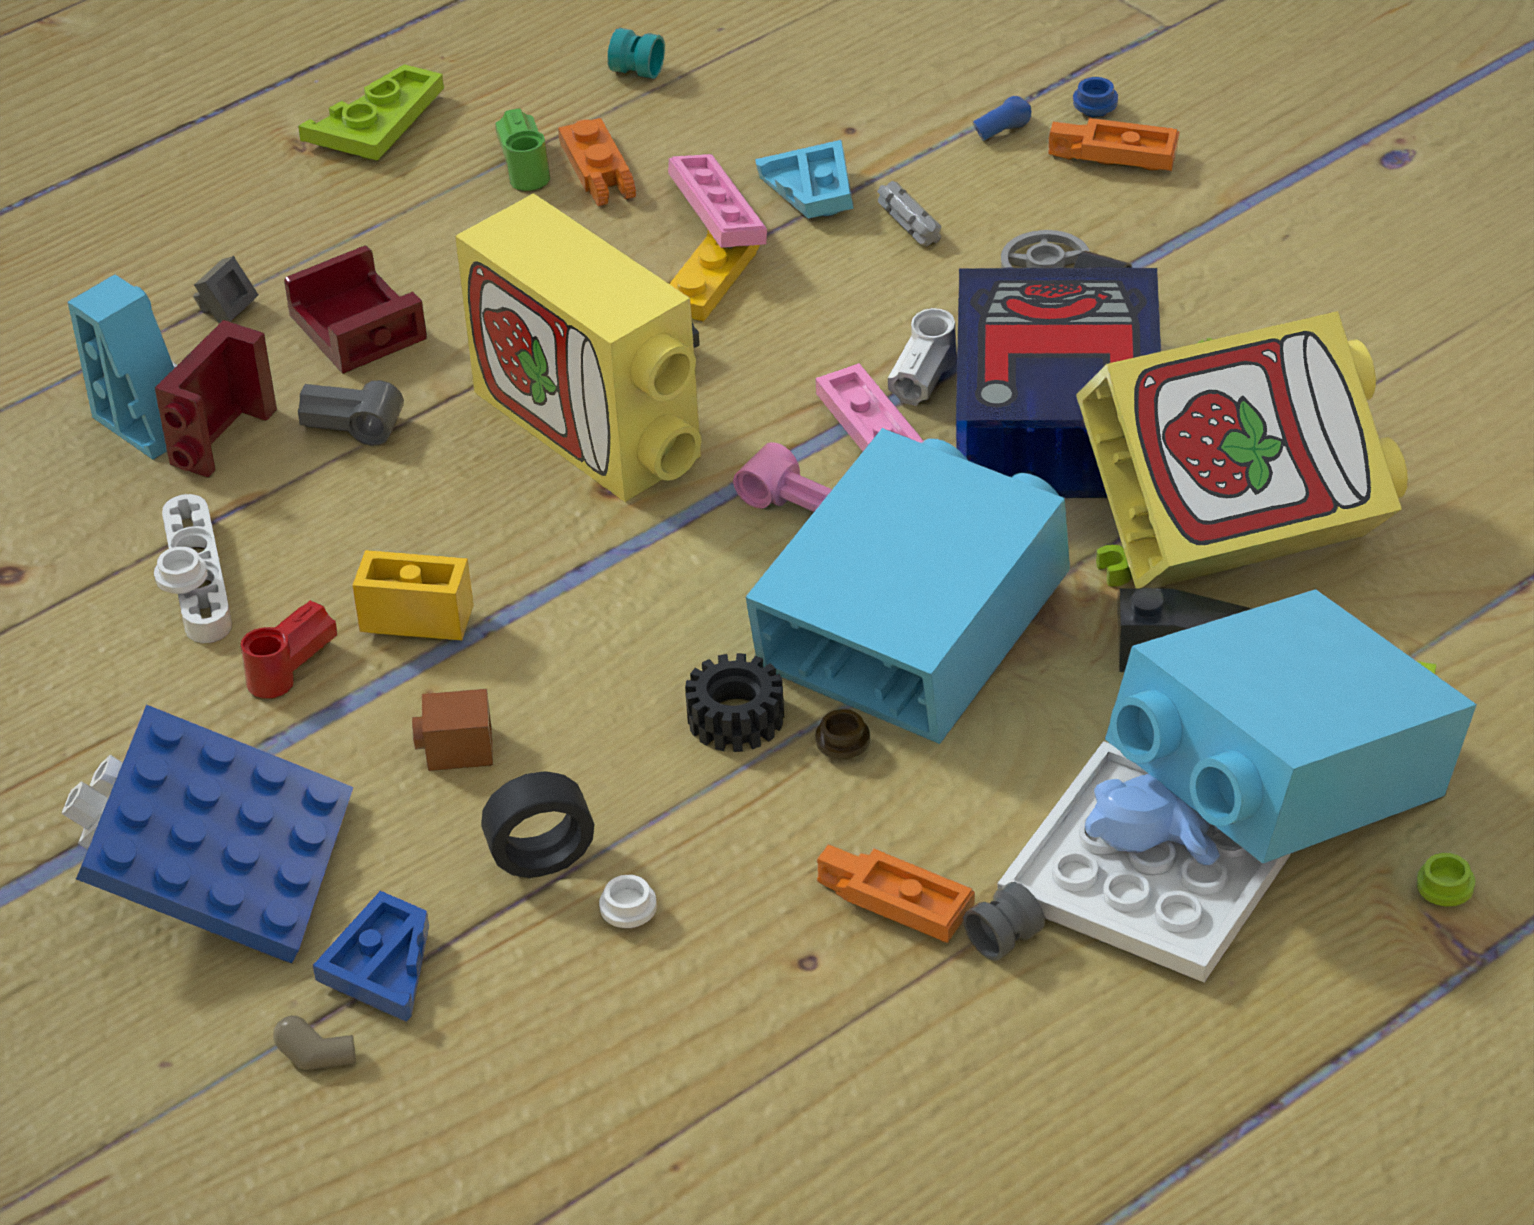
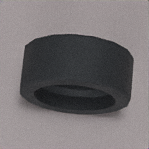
[481,771,595,878]

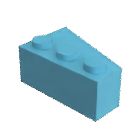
[68,274,174,460]

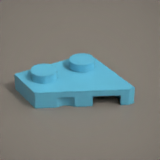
[755,140,854,219]

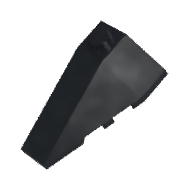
[1117,588,1253,672]

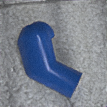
[972,96,1032,141]

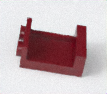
[284,245,427,374]
[155,320,277,478]

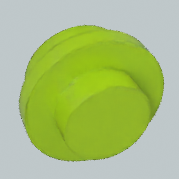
[1417,853,1475,906]

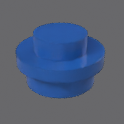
[1073,77,1118,117]

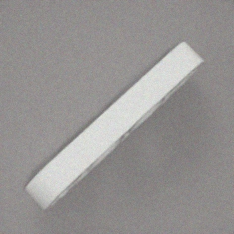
[162,494,232,643]

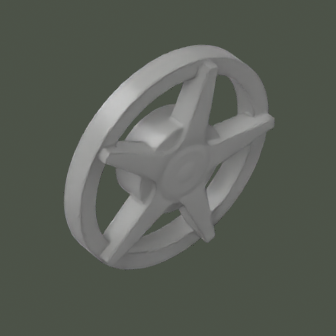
[1001,230,1089,280]

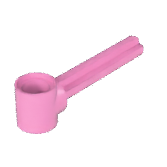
[733,442,832,512]

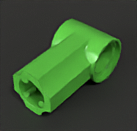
[495,108,550,191]

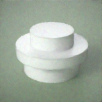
[154,547,207,594]
[599,875,657,928]

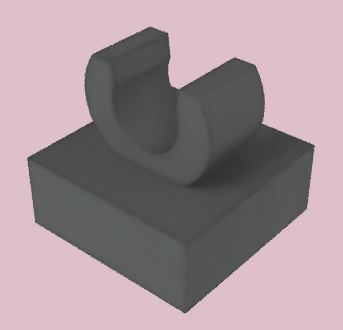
[192,256,259,323]

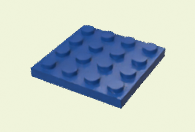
[76,704,353,964]

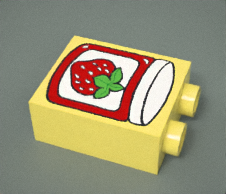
[455,193,701,502]
[1076,311,1408,588]

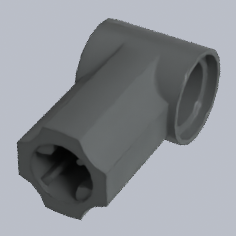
[298,380,404,446]

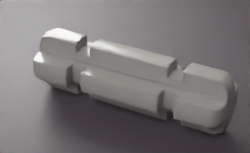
[877,181,941,247]

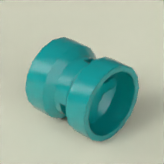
[607,28,665,79]

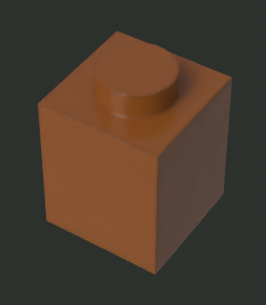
[412,689,493,771]

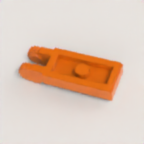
[558,118,636,206]

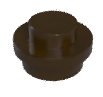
[815,709,870,759]

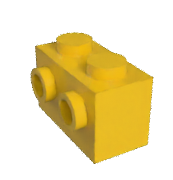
[352,550,474,641]

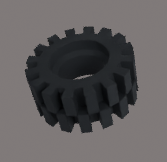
[685,653,785,752]

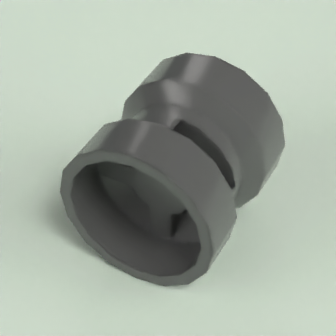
[963,882,1045,961]

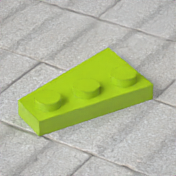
[298,64,444,161]

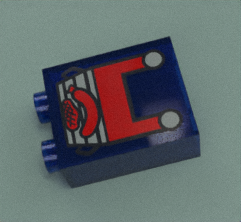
[956,267,1161,498]

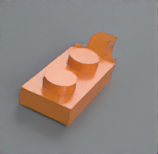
[1048,118,1180,171]
[817,844,975,943]

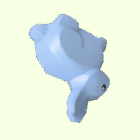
[1085,774,1220,865]

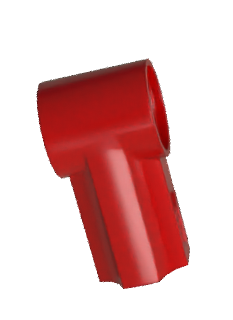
[240,600,337,698]

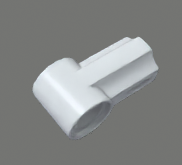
[888,308,957,406]

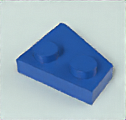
[313,891,429,1022]

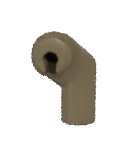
[273,1015,356,1070]

